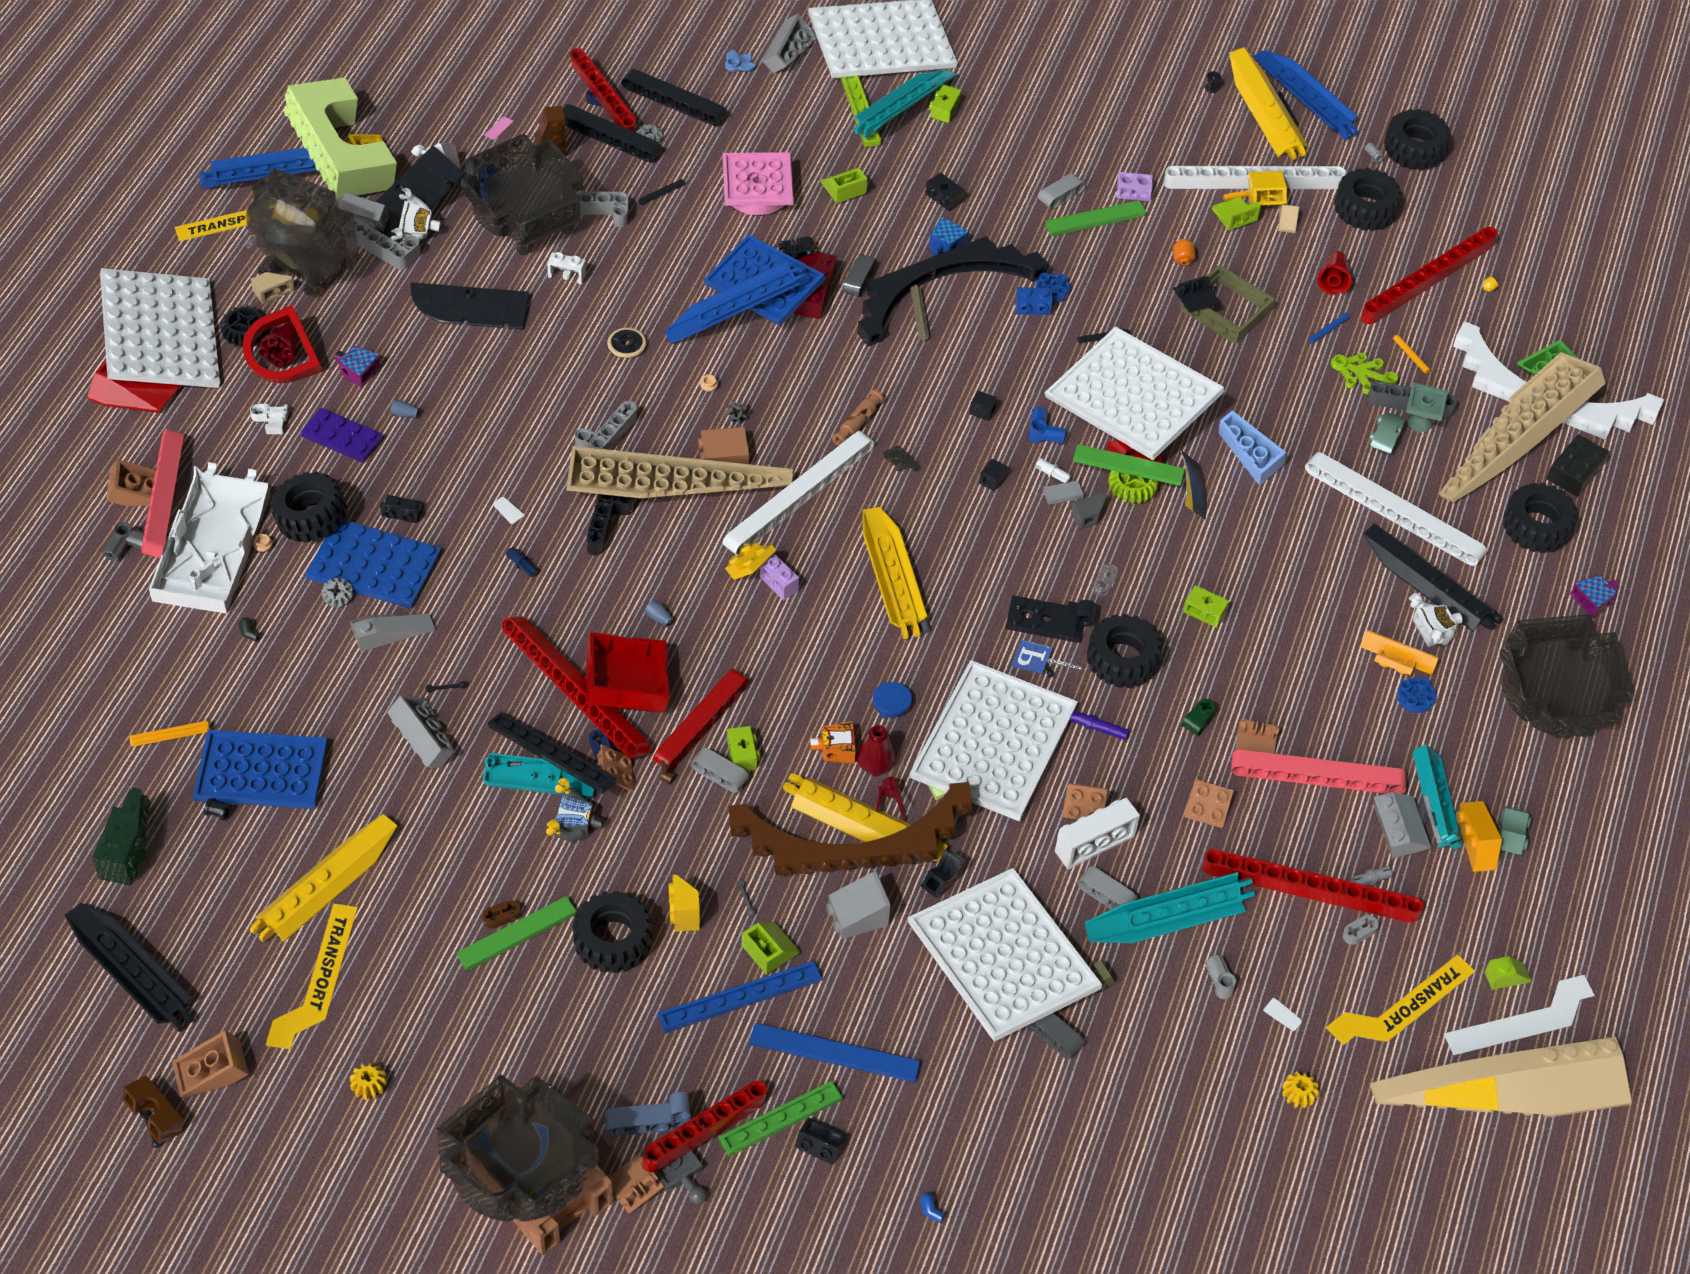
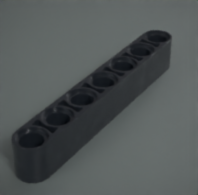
[621,69,728,126]
[562,104,662,163]

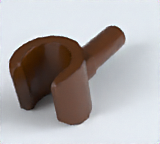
[660,760,676,785]

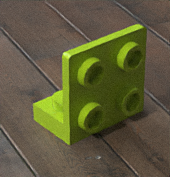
[1212,197,1261,231]

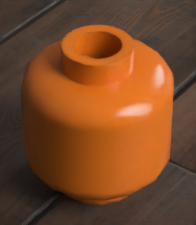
[1173,239,1196,266]

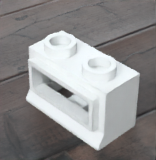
[547,252,587,284]

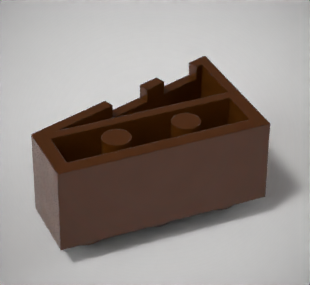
[530,105,567,161]

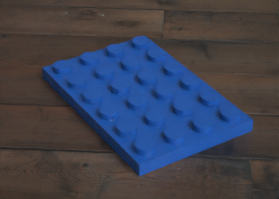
[703,234,826,326]
[305,520,442,609]
[193,730,328,809]

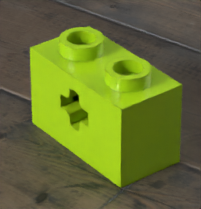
[929,85,961,123]
[1183,585,1229,628]
[727,726,760,771]

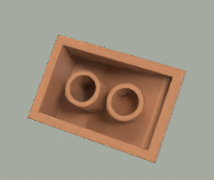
[106,459,156,506]
[172,1030,249,1099]

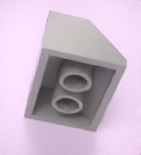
[1374,792,1431,859]

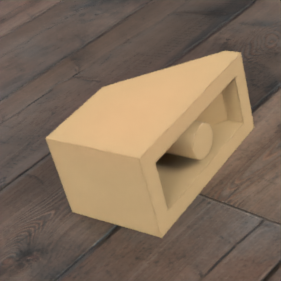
[251,272,294,304]

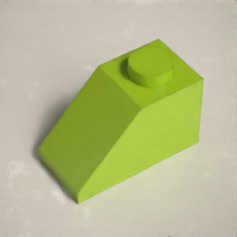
[1484,956,1531,990]

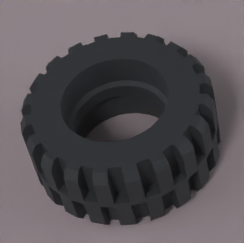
[1384,109,1451,170]
[1334,168,1402,231]
[270,472,347,543]
[1503,483,1578,553]
[1087,614,1163,688]
[573,891,653,973]

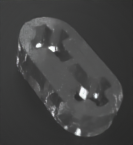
[1094,564,1118,596]

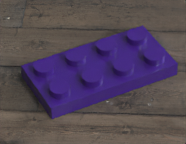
[301,407,384,463]

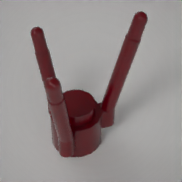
[876,777,907,821]

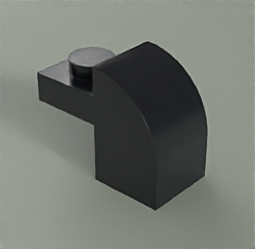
[921,849,965,898]

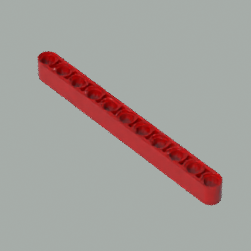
[1361,227,1498,325]
[502,616,650,758]
[1202,849,1423,923]

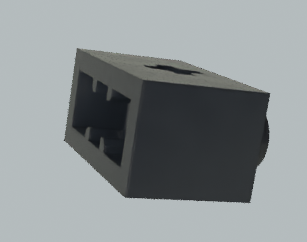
[925,172,965,212]

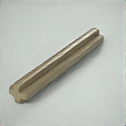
[910,285,929,341]

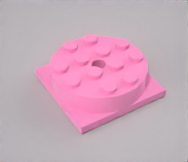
[723,152,793,215]

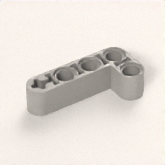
[561,191,629,227]
[353,222,421,269]
[575,401,637,450]

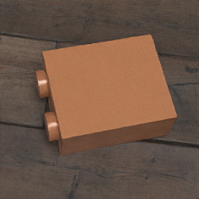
[698,427,749,464]

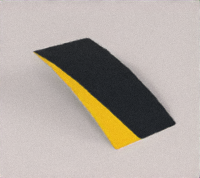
[1181,450,1207,520]

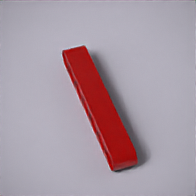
[570,48,637,132]
[653,668,750,771]
[642,1081,767,1173]

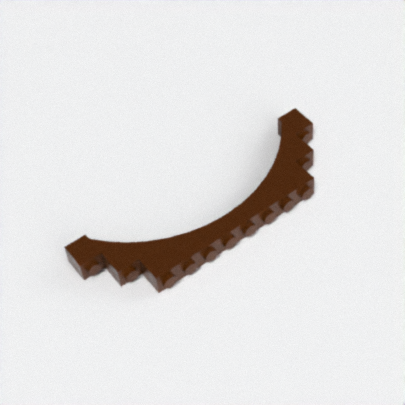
[728,782,972,876]

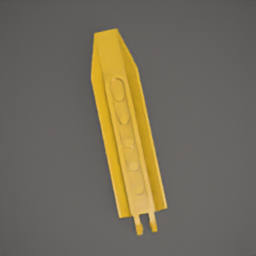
[1229,48,1308,160]
[863,507,927,639]
[783,773,948,861]
[250,814,397,942]

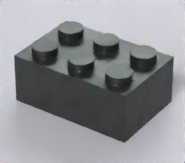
[1546,434,1610,497]

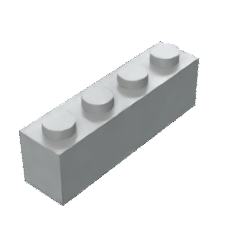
[763,14,817,73]
[387,695,454,768]

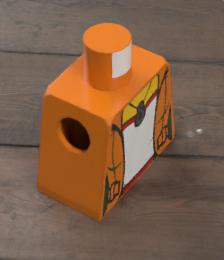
[810,721,855,764]

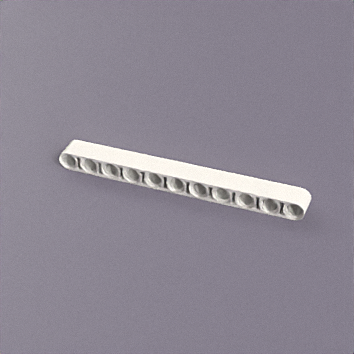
[1163,166,1346,189]
[722,431,874,555]
[1305,452,1487,566]

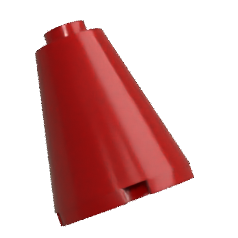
[1317,251,1352,295]

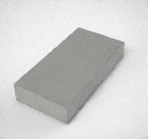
[1043,481,1084,505]

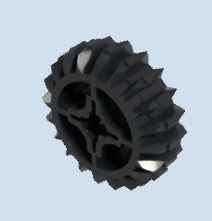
[220,305,269,348]

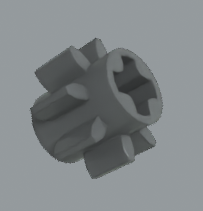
[725,399,747,422]

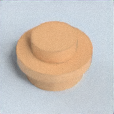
[700,374,718,391]
[253,534,272,552]

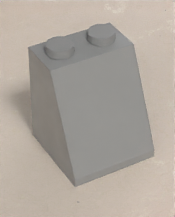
[826,871,890,939]

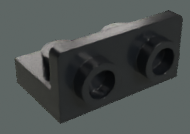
[380,495,424,523]
[795,1117,848,1165]

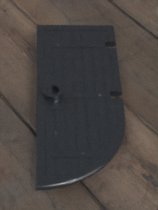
[352,145,465,237]
[410,282,529,330]

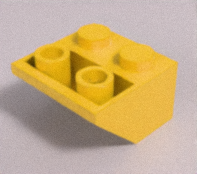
[1248,171,1287,206]
[669,875,700,932]

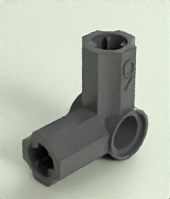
[102,522,144,561]

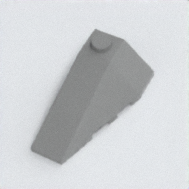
[349,614,435,652]

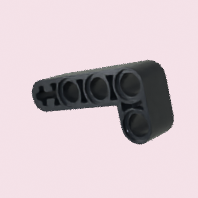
[587,494,634,556]

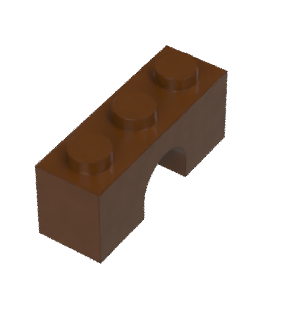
[122,1075,184,1145]

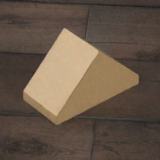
[1278,205,1299,233]

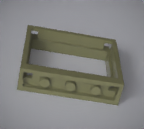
[1180,265,1275,344]

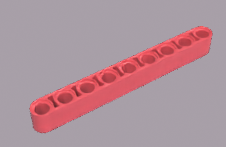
[141,429,184,558]
[1231,750,1406,794]

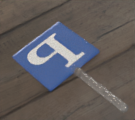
[1011,640,1082,674]

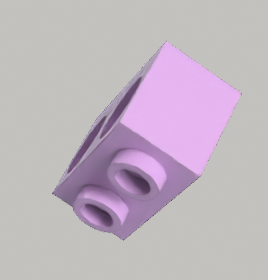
[1116,172,1152,201]
[760,554,799,600]

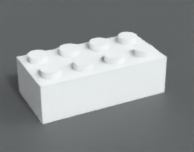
[1055,797,1140,869]

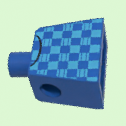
[929,217,969,255]

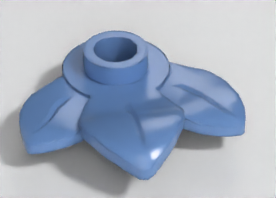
[725,50,755,72]

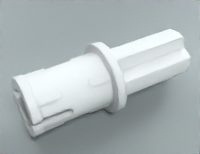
[1036,458,1071,483]

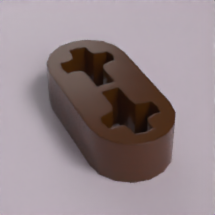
[482,900,521,929]

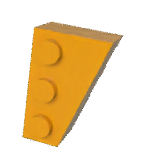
[1456,801,1502,872]

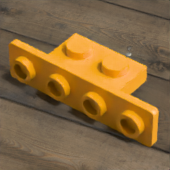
[1361,630,1439,675]

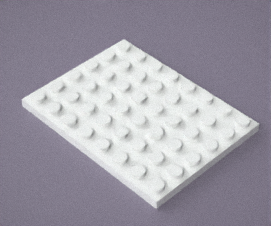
[808,0,957,78]
[100,268,220,388]
[1045,327,1224,460]
[909,660,1078,821]
[908,868,1102,1042]

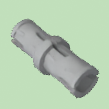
[1350,865,1392,885]

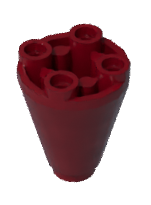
[259,322,298,368]
[856,725,896,777]

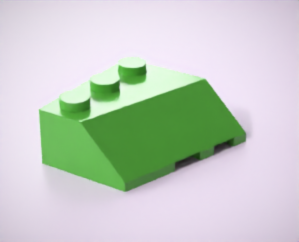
[1517,340,1577,375]

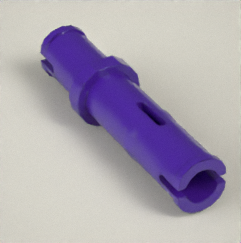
[1070,710,1129,741]

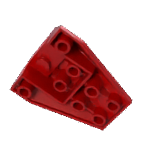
[87,360,180,413]

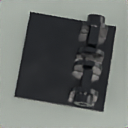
[778,236,819,257]
[1173,275,1220,313]

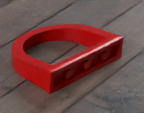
[243,305,323,383]

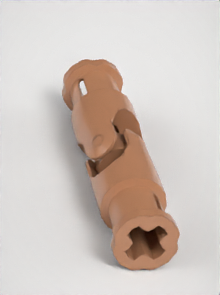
[832,390,884,446]

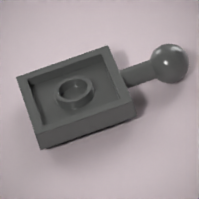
[641,1146,706,1204]

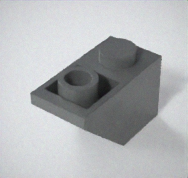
[1071,492,1108,530]

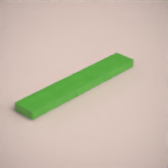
[1045,200,1146,237]
[1073,444,1185,486]
[456,896,576,971]
[718,1081,842,1157]

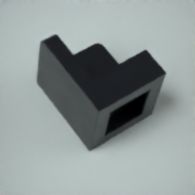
[969,391,997,421]
[979,459,1008,492]

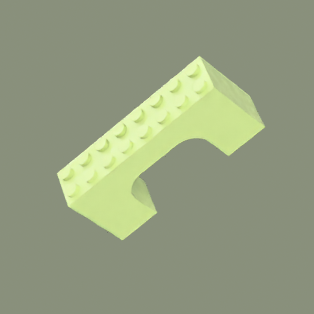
[284,78,397,199]

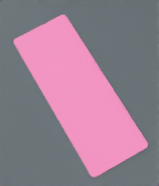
[484,116,513,140]

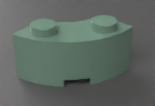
[1369,412,1406,454]
[1498,805,1531,855]

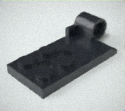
[1005,595,1097,643]

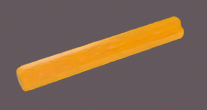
[129,721,210,747]

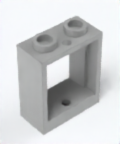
[338,193,389,231]

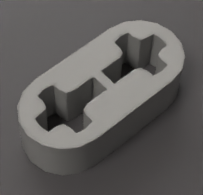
[1342,915,1379,945]

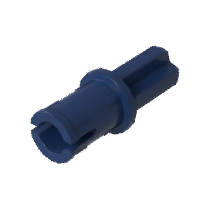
[506,547,538,577]

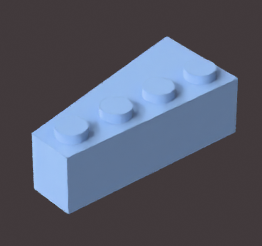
[1218,411,1286,486]

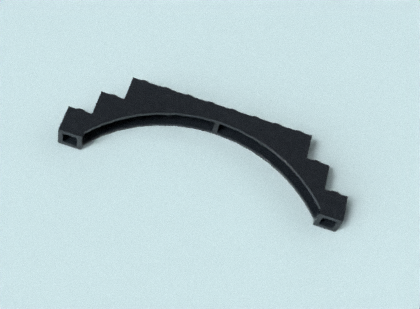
[857,236,1048,347]

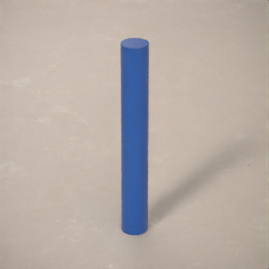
[1308,313,1349,344]

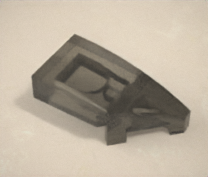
[883,445,918,471]

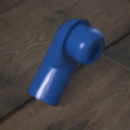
[920,1192,945,1223]

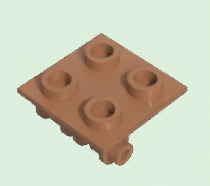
[1235,718,1279,754]
[597,745,634,792]
[1184,779,1234,828]
[1062,783,1108,819]
[608,1154,664,1215]

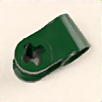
[1181,699,1215,736]

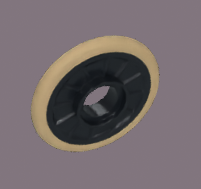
[607,328,646,358]

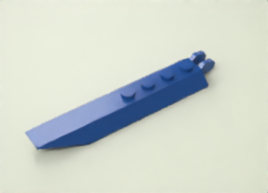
[1252,50,1358,140]
[199,148,319,189]
[665,261,811,344]

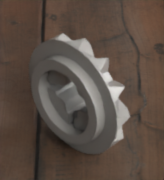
[636,123,663,142]
[321,577,352,607]

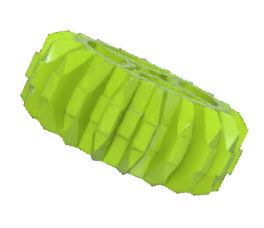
[1108,470,1158,504]

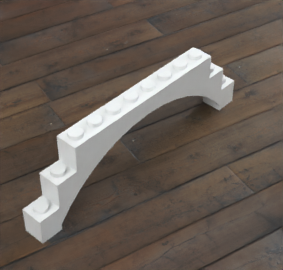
[1453,321,1664,440]

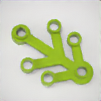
[1331,353,1398,394]

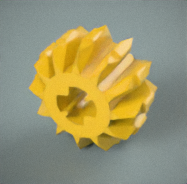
[350,1062,387,1100]
[1282,1071,1319,1109]

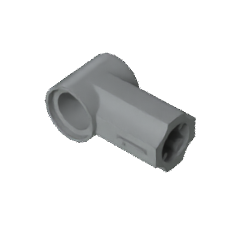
[1205,955,1236,999]

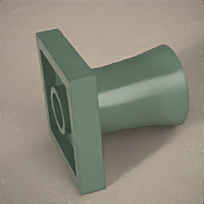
[1406,382,1448,432]

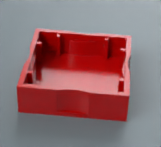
[586,632,669,713]

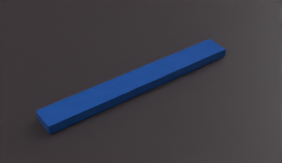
[657,961,822,1034]
[749,1023,920,1083]

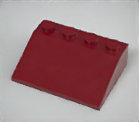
[793,252,837,320]

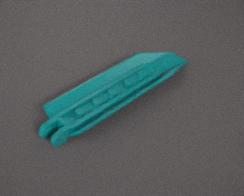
[854,70,958,138]
[1084,872,1255,943]

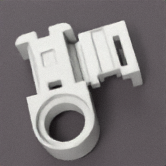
[250,404,288,434]

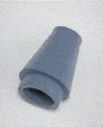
[390,399,418,418]
[644,600,673,627]

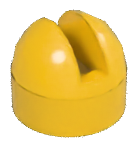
[1483,276,1498,292]

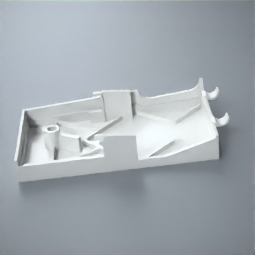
[149,462,271,614]

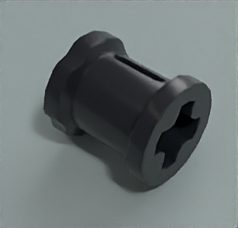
[1204,71,1221,94]
[204,798,231,821]

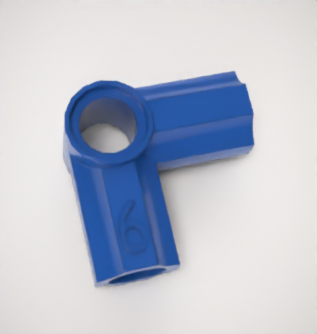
[1028,406,1066,444]

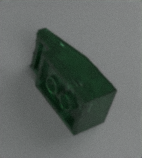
[92,787,150,886]

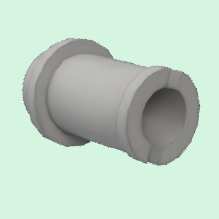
[1365,143,1384,163]

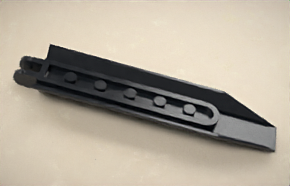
[1363,523,1503,632]
[64,903,194,1032]

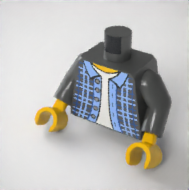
[546,778,603,842]

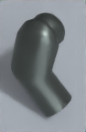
[238,617,261,642]

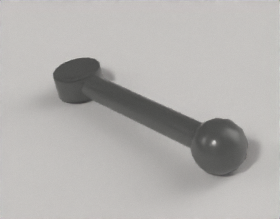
[736,880,756,916]

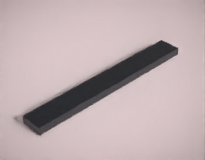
[488,711,617,794]

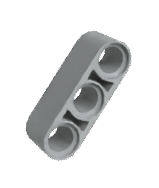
[1038,173,1085,210]
[690,748,749,793]
[1077,866,1137,909]

